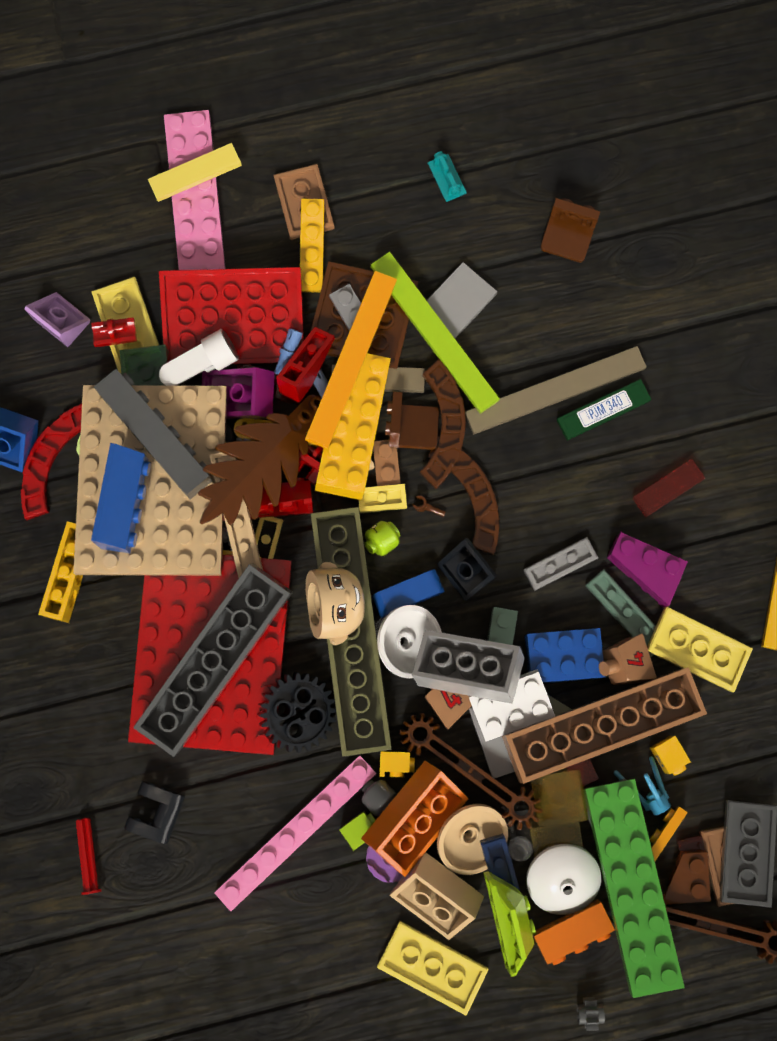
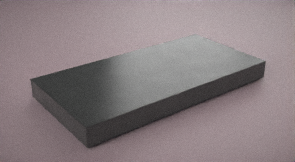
[719,800,777,908]

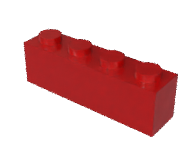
[223,478,313,522]

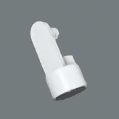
[159,329,239,386]

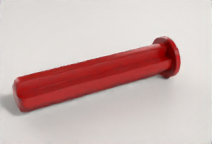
[76,818,101,895]

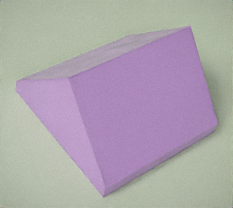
[25,292,90,347]

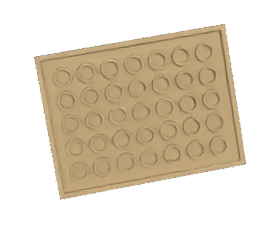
[73,385,227,576]

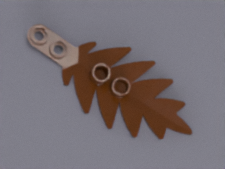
[198,395,321,525]

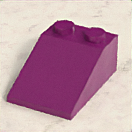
[202,368,274,419]

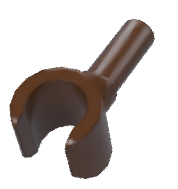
[413,495,446,517]

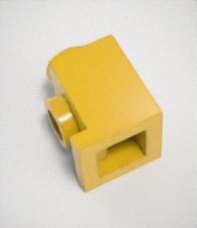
[380,751,415,777]

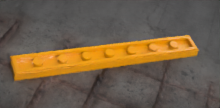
[305,271,397,449]

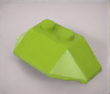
[483,871,536,977]

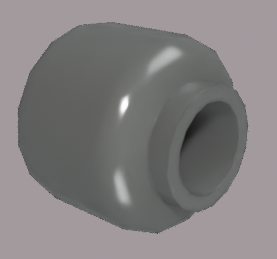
[362,780,397,817]

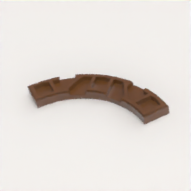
[420,359,465,489]
[428,436,499,555]

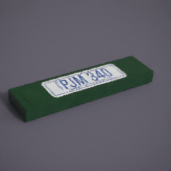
[557,379,652,441]

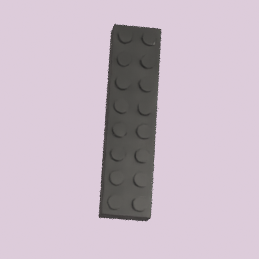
[133,564,293,757]

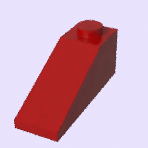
[276,327,335,403]

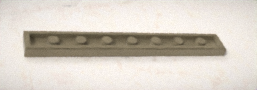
[465,346,646,435]

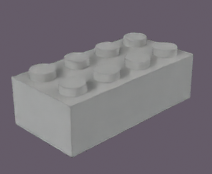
[412,630,524,704]

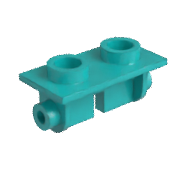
[428,151,467,202]

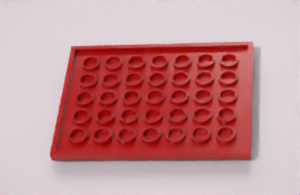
[128,555,292,755]

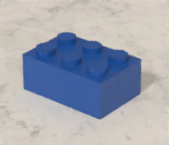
[524,628,605,683]

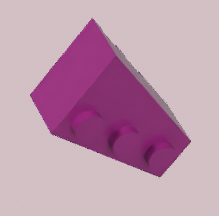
[607,532,688,608]

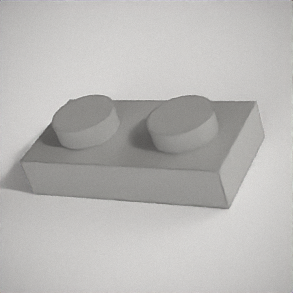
[329,284,361,332]

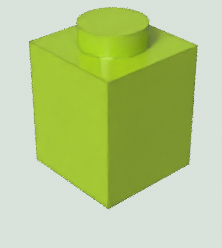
[339,811,376,851]

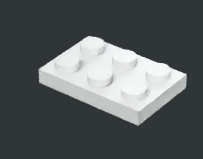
[469,669,555,741]

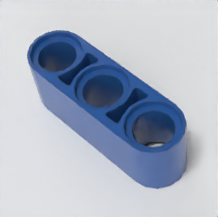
[372,569,445,618]

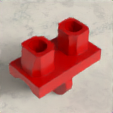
[91,317,137,347]
[298,445,323,486]

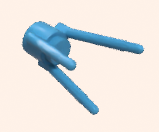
[614,756,671,815]

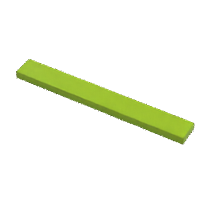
[371,252,500,414]

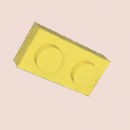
[359,484,407,513]

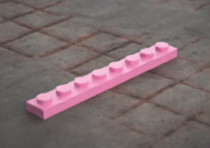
[215,756,376,911]

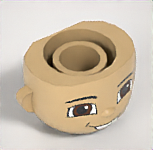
[305,562,365,645]

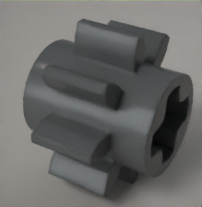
[577,997,605,1031]

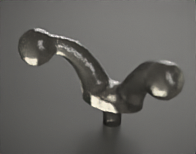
[501,800,536,840]

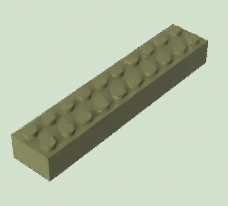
[311,507,392,757]

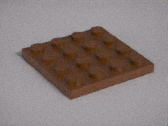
[311,261,418,369]

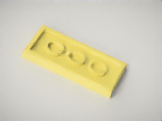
[91,277,164,375]
[647,607,753,692]
[377,921,489,1015]

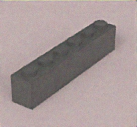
[94,369,212,499]

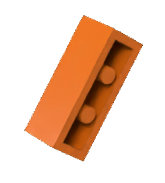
[533,899,615,965]

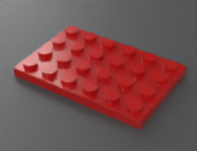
[159,267,304,365]

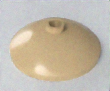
[437,804,508,875]

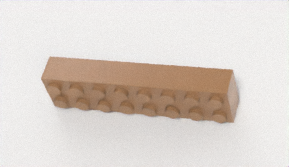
[502,667,707,784]

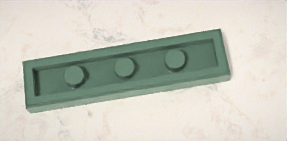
[585,569,656,657]

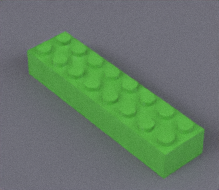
[583,779,685,998]

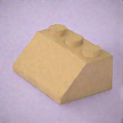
[390,852,484,940]

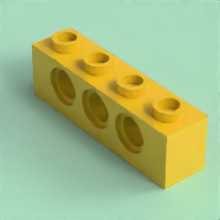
[38,521,83,623]

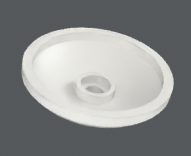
[377,605,442,678]
[526,844,601,915]

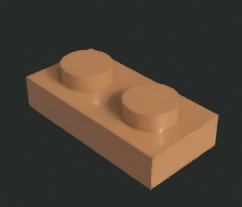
[373,440,401,486]

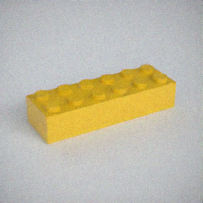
[315,353,391,500]

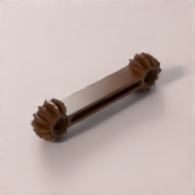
[400,713,543,830]
[662,893,777,964]

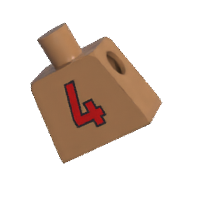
[599,634,657,685]
[425,688,472,729]

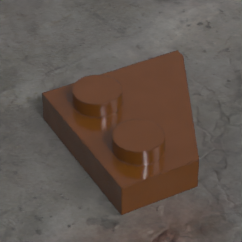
[664,849,711,905]

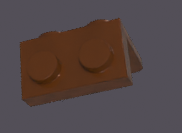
[540,198,600,263]
[385,392,439,450]

